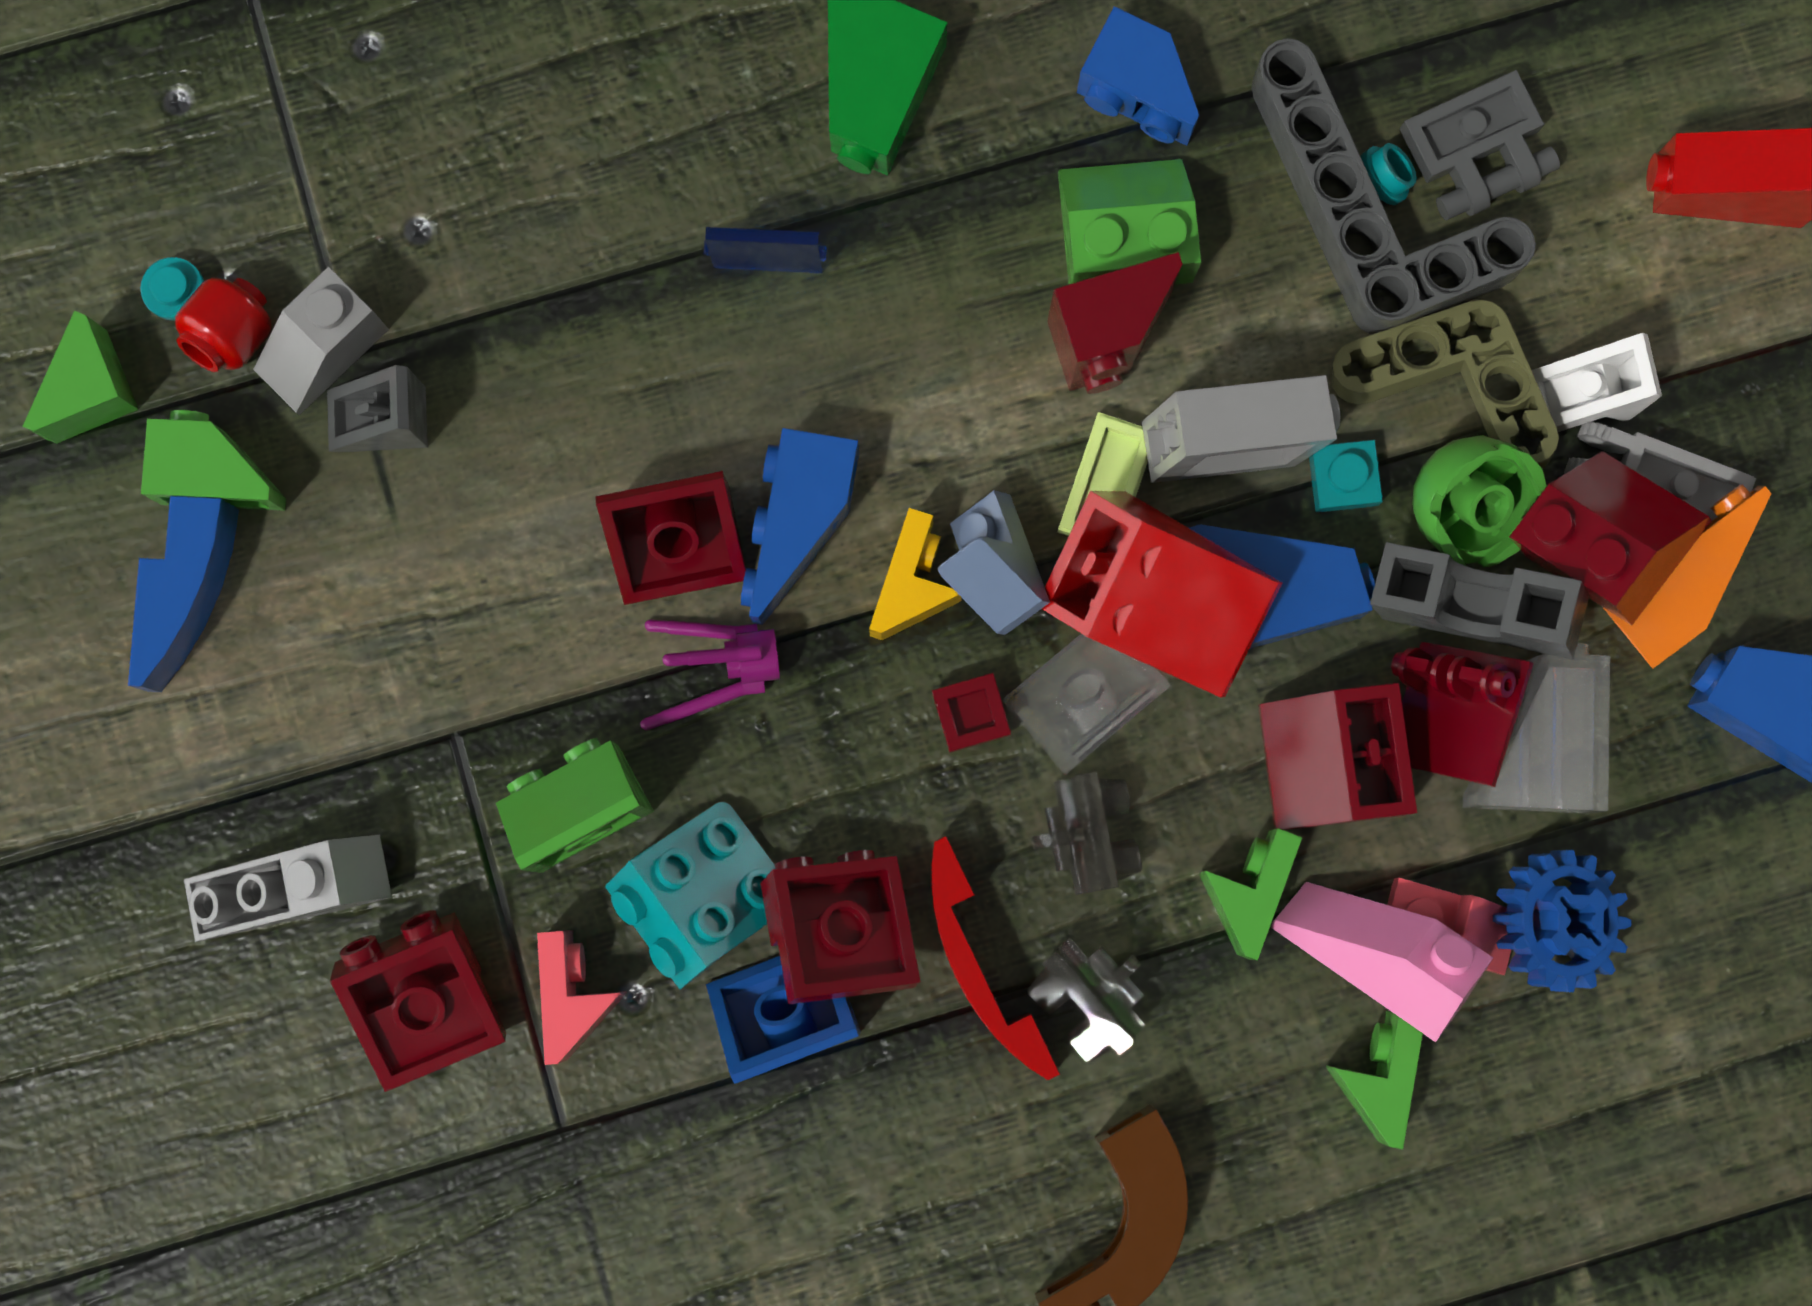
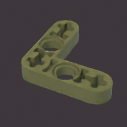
[1330,300,1559,469]

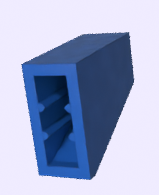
[1189,525,1375,649]
[1687,646,1812,783]

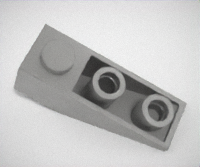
[184,835,392,942]

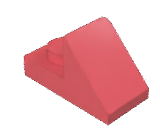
[1387,878,1512,976]
[537,931,627,1065]

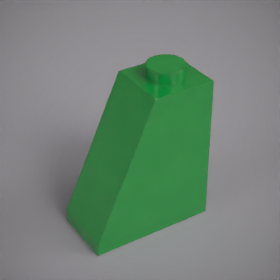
[828,0,947,176]

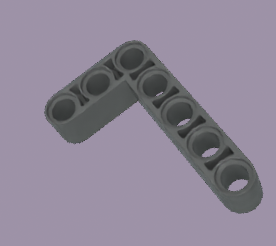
[1251,38,1536,335]

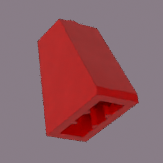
[1646,128,1812,228]

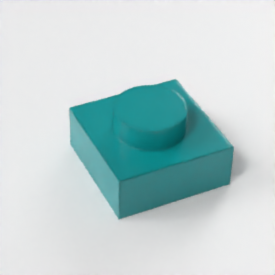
[1309,440,1383,513]

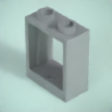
[1142,375,1340,483]

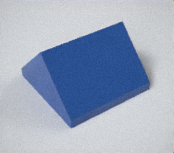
[706,956,861,1084]

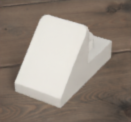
[1532,333,1662,432]

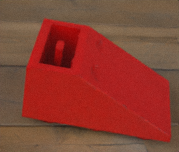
[1042,491,1282,698]

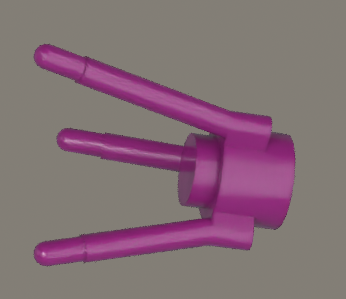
[641,619,780,730]

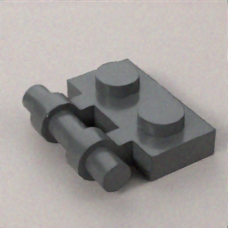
[1400,70,1560,221]

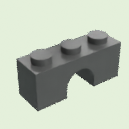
[1370,542,1589,660]

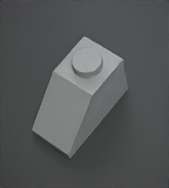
[253,267,389,415]

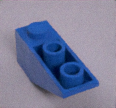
[741,428,860,625]

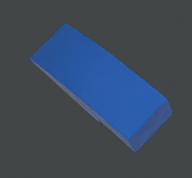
[128,496,239,692]

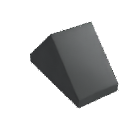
[327,365,428,452]

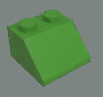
[1058,159,1201,284]
[496,738,654,873]

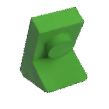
[1199,828,1302,960]
[1326,1011,1423,1150]

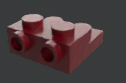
[760,850,921,1004]
[330,910,506,1092]

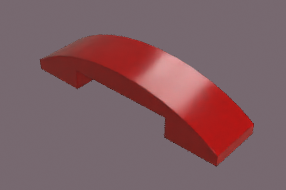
[931,836,1060,1080]

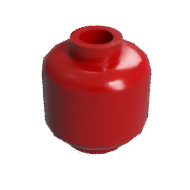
[175,277,272,372]

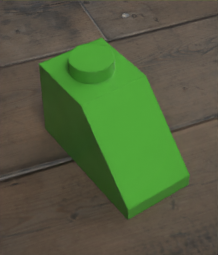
[141,410,286,511]

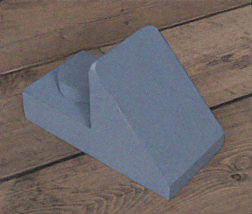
[937,490,1050,635]

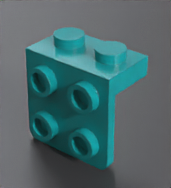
[605,802,775,990]

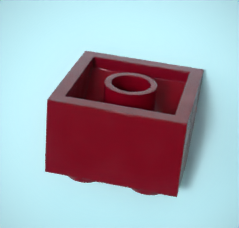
[1047,252,1183,394]
[1509,451,1712,626]

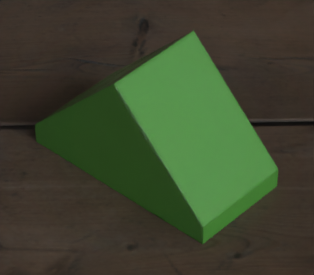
[23,311,139,444]

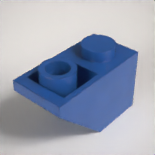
[1077,6,1199,146]

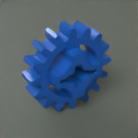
[1493,850,1631,992]

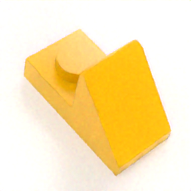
[869,508,962,640]

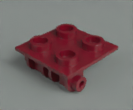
[1391,642,1534,787]

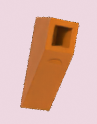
[1603,484,1772,669]

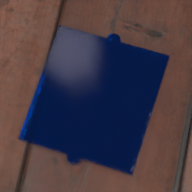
[704,227,827,273]

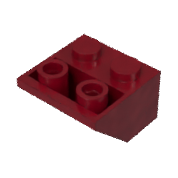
[1258,683,1417,830]

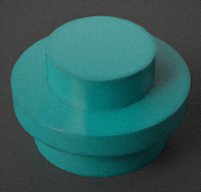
[1360,143,1417,205]
[140,257,204,320]

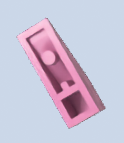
[1271,882,1493,1042]

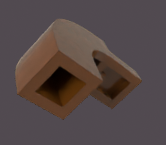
[1035,1105,1188,1306]

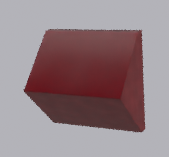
[595,471,746,605]

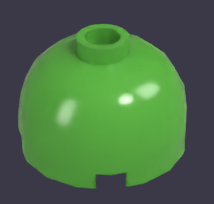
[1412,435,1547,567]

